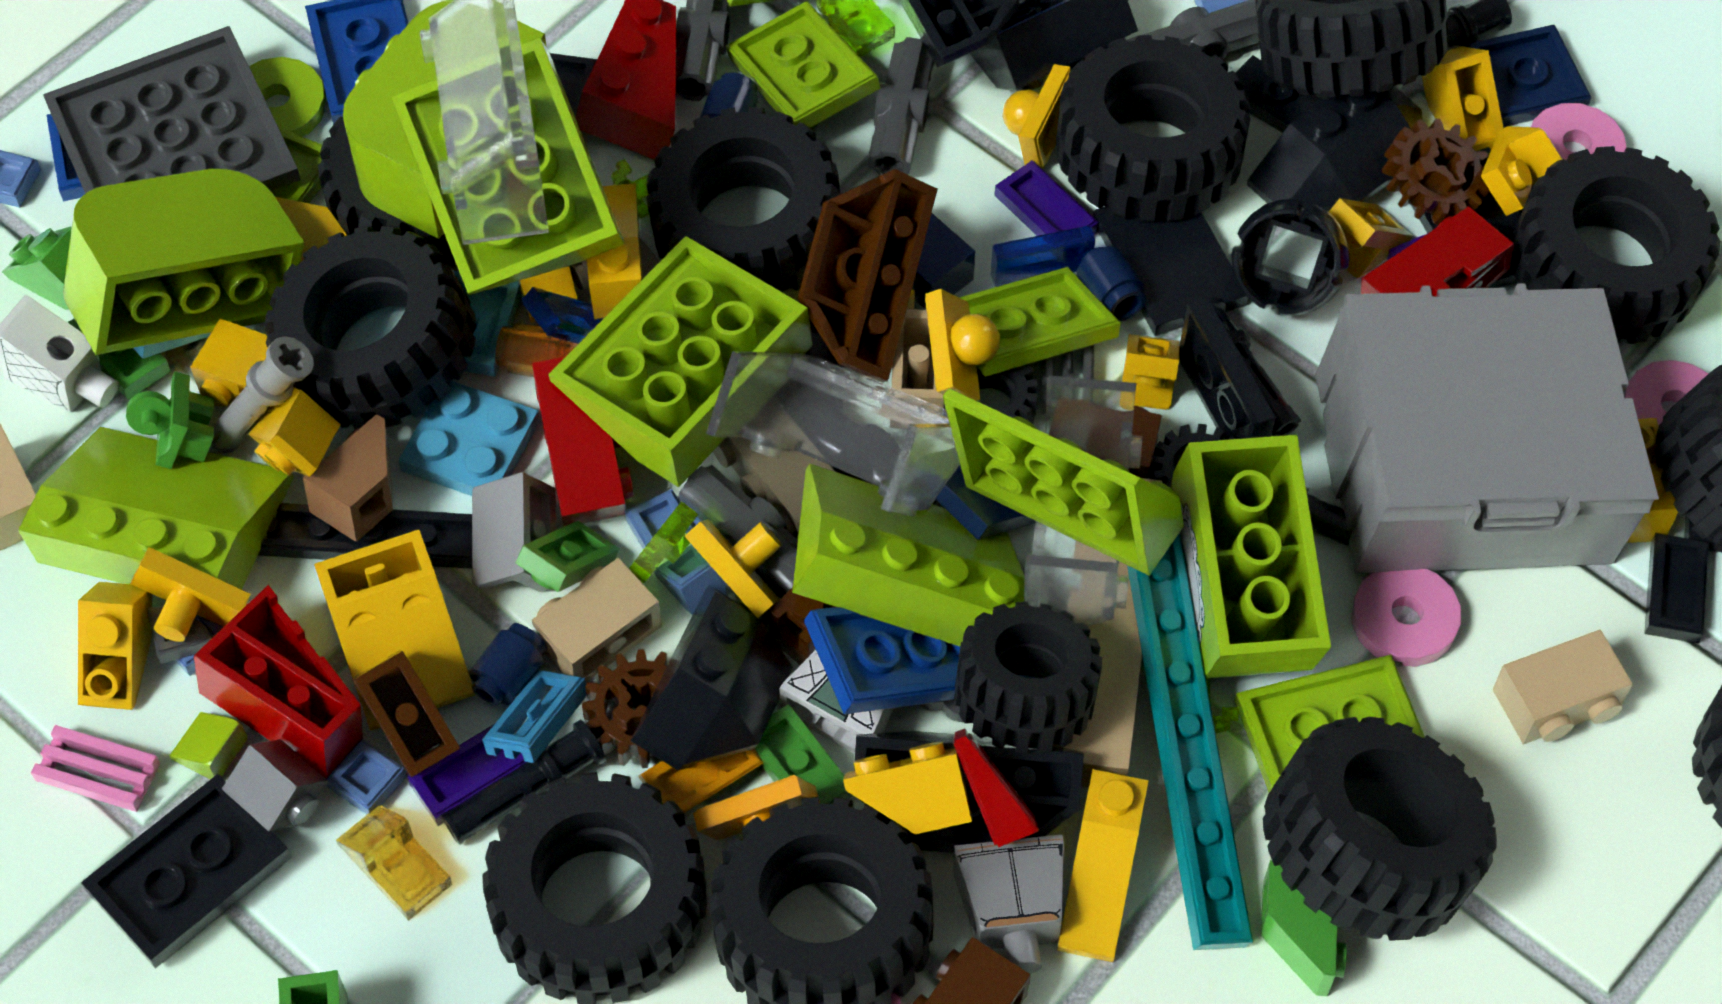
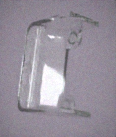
[420,0,549,245]
[706,351,960,516]
[1024,375,1143,627]

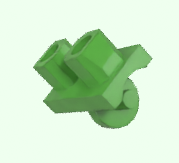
[126,371,214,469]

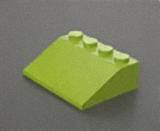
[391,37,625,295]
[548,236,813,487]
[943,388,1184,576]
[18,427,294,590]
[792,463,1025,646]

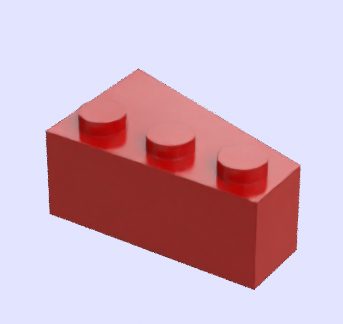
[532,356,634,527]

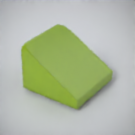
[169,712,248,779]

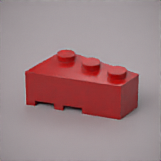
[575,0,676,160]
[1361,206,1514,297]
[194,584,363,778]

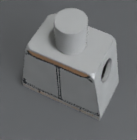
[953,835,1064,974]

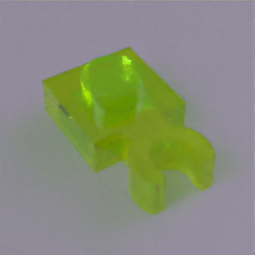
[816,0,895,57]
[629,501,699,584]

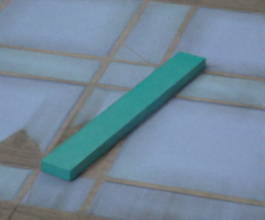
[1127,533,1253,950]

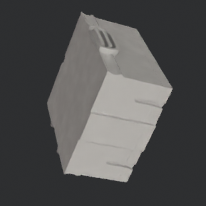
[1315,283,1659,573]

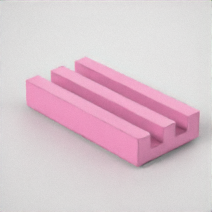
[30,725,160,812]

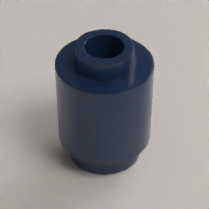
[699,72,758,118]
[1077,246,1146,321]
[469,623,547,706]

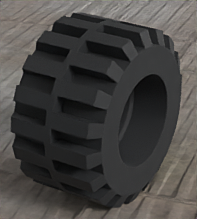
[954,602,1102,753]

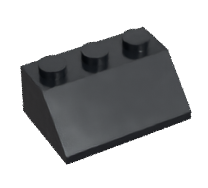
[969,0,1138,92]

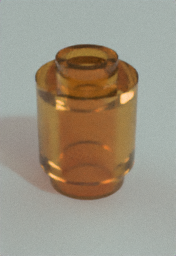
[495,323,575,378]

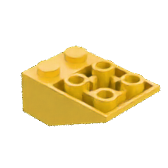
[314,529,476,731]

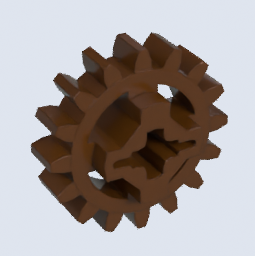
[1382,118,1490,225]
[582,649,668,769]

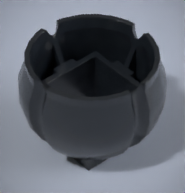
[1231,198,1350,316]

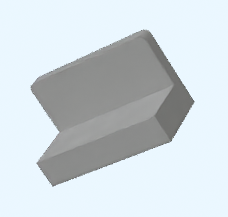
[472,472,556,592]

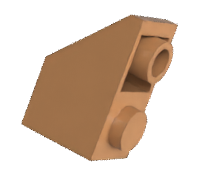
[303,414,393,542]

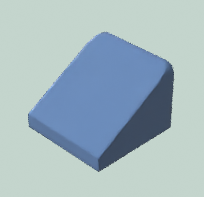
[654,544,726,615]

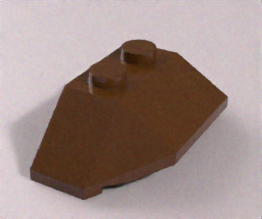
[797,169,938,383]

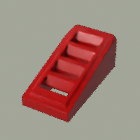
[953,728,1039,848]

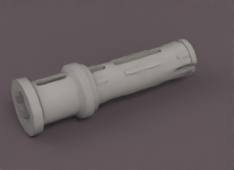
[211,336,314,454]

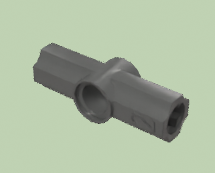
[676,0,730,101]
[1126,0,1259,60]
[868,37,934,175]
[679,465,798,595]

